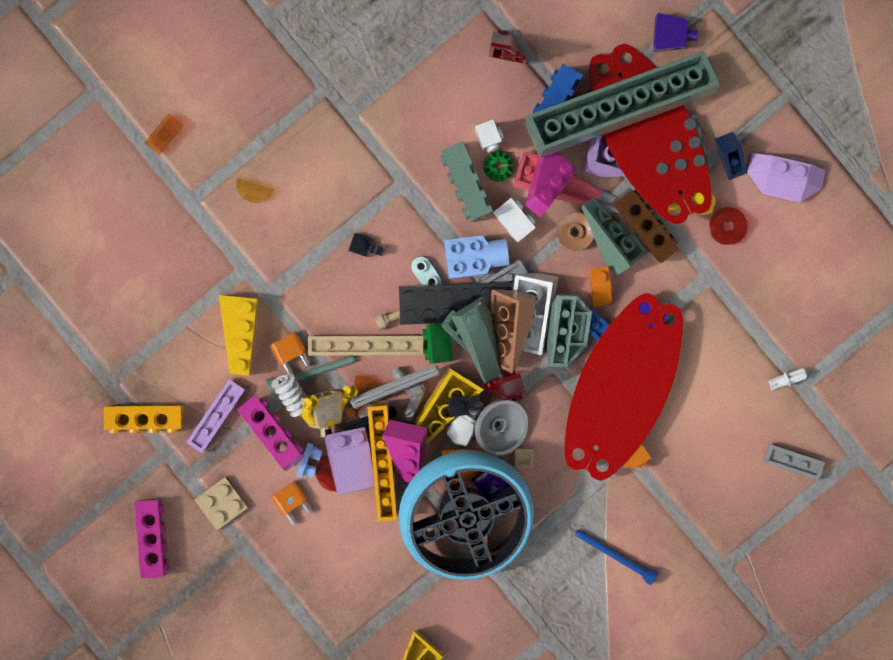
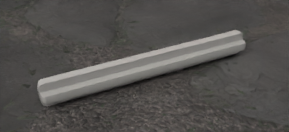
[351,364,440,409]

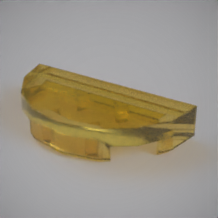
[236,178,274,203]

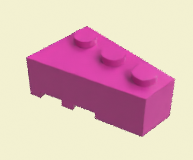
[525,152,578,217]
[383,420,427,483]

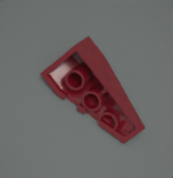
[489,30,527,64]
[481,371,525,401]

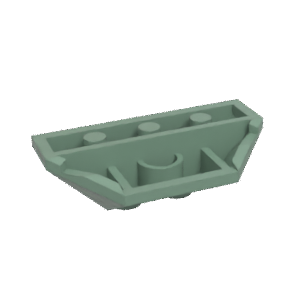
[546,294,592,367]

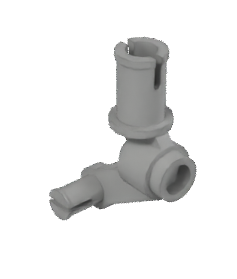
[391,366,426,421]

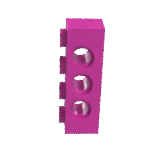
[237,395,305,471]
[134,499,169,579]

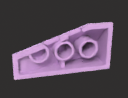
[584,135,625,177]

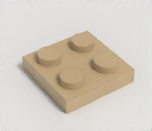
[194,477,248,530]

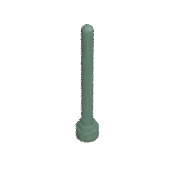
[266,355,356,394]

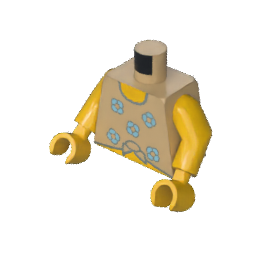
[301,385,358,437]

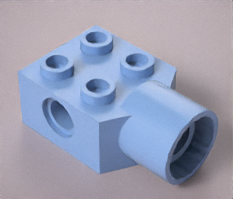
[444,235,509,279]

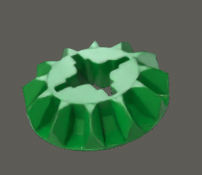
[483,151,514,182]

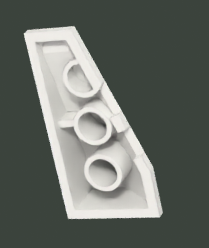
[514,273,558,355]

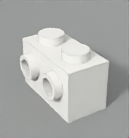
[475,120,504,153]

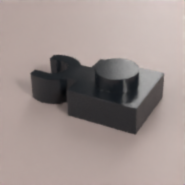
[447,395,482,418]

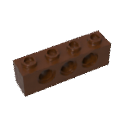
[611,188,679,263]

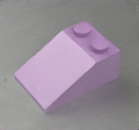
[325,427,375,495]

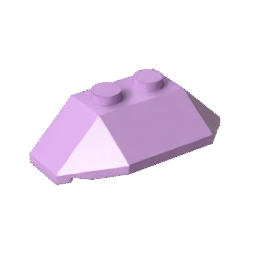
[747,153,826,203]

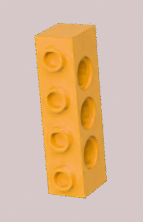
[104,405,184,433]

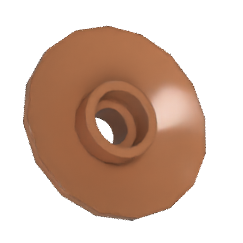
[557,213,594,251]

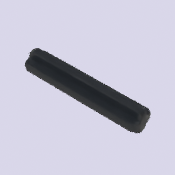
[342,406,398,431]

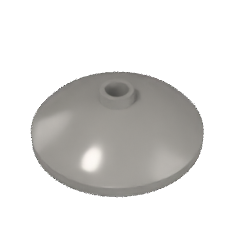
[475,399,528,455]

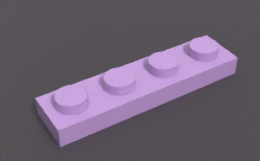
[186,379,246,453]

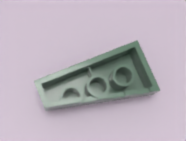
[439,141,493,222]

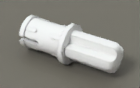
[768,368,807,391]

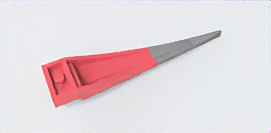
[513,151,663,221]

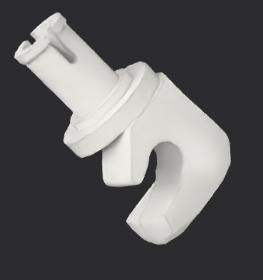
[447,400,485,446]

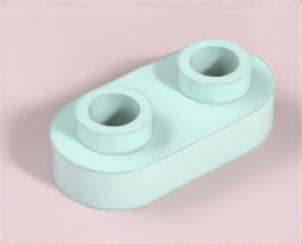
[411,257,441,285]

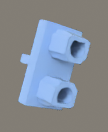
[294,442,322,478]

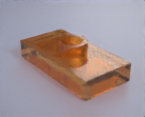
[144,113,184,155]

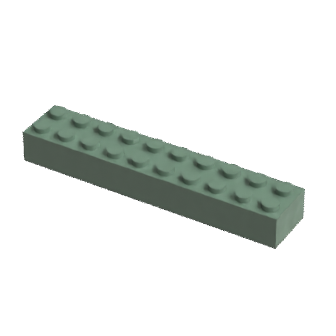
[525,51,720,158]

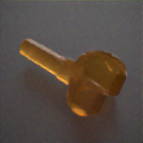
[344,405,365,418]

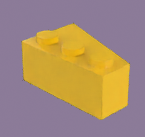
[403,630,445,660]

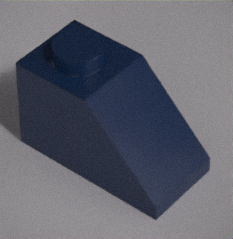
[715,132,747,180]

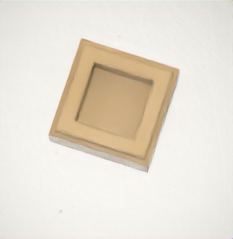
[514,448,534,469]

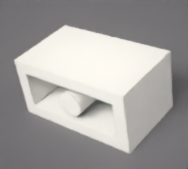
[493,198,536,243]

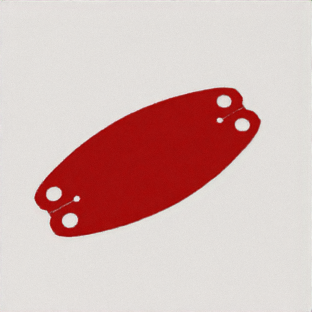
[589,43,712,225]
[564,293,683,481]

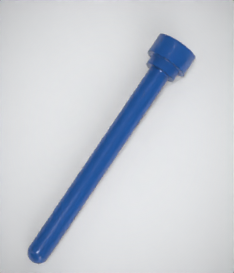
[575,530,658,586]

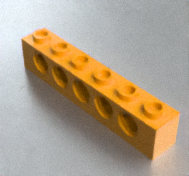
[368,402,398,522]

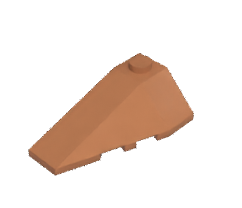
[490,289,535,373]

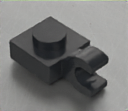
[348,233,384,257]

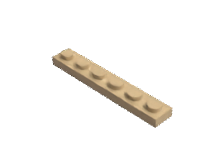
[308,336,423,356]

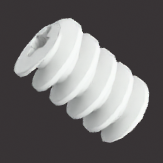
[271,373,306,417]

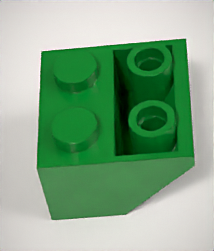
[423,324,452,364]

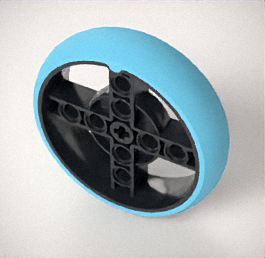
[399,451,534,580]

